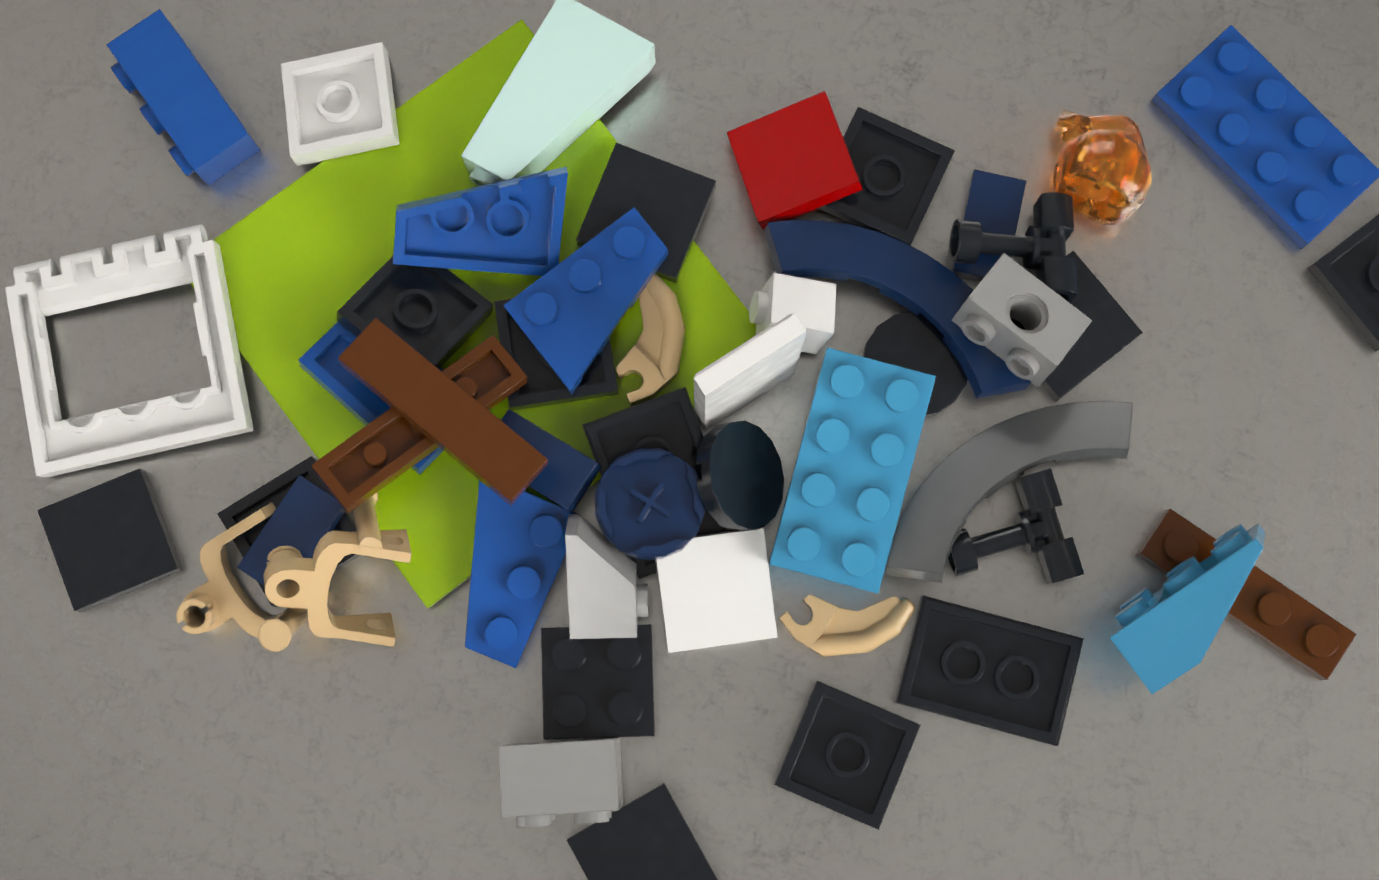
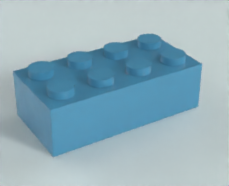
[769,347,936,594]

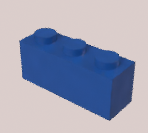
[106,9,261,186]

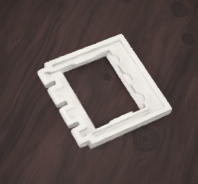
[5,224,254,478]

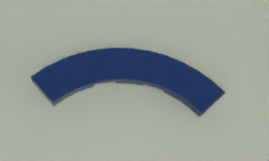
[764,220,1032,399]

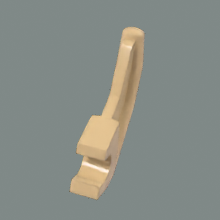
[616,274,685,406]
[778,594,915,657]

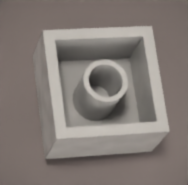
[498,737,624,827]

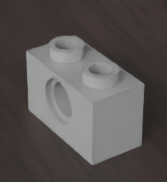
[952,253,1092,387]

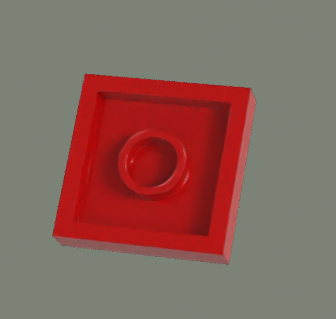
[727,91,863,230]

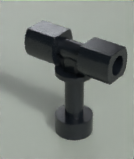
[949,192,1077,303]
[948,468,1084,584]

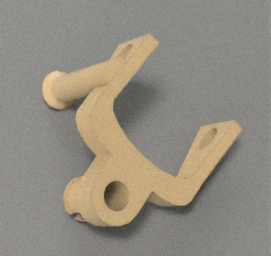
[263,493,412,647]
[176,502,331,652]

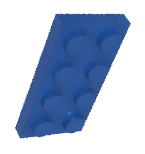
[1151,25,1379,249]

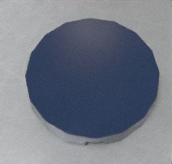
[595,448,705,560]

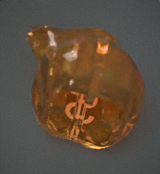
[1053,110,1152,225]

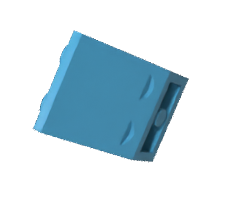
[1110,523,1265,694]

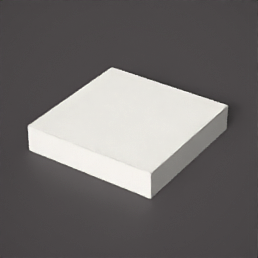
[281,42,400,166]
[655,527,778,653]

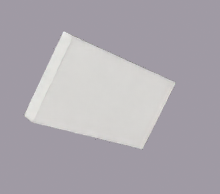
[694,313,807,432]

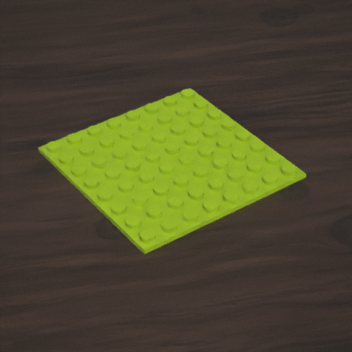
[190,19,756,609]

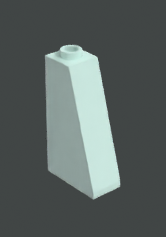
[461,0,656,186]

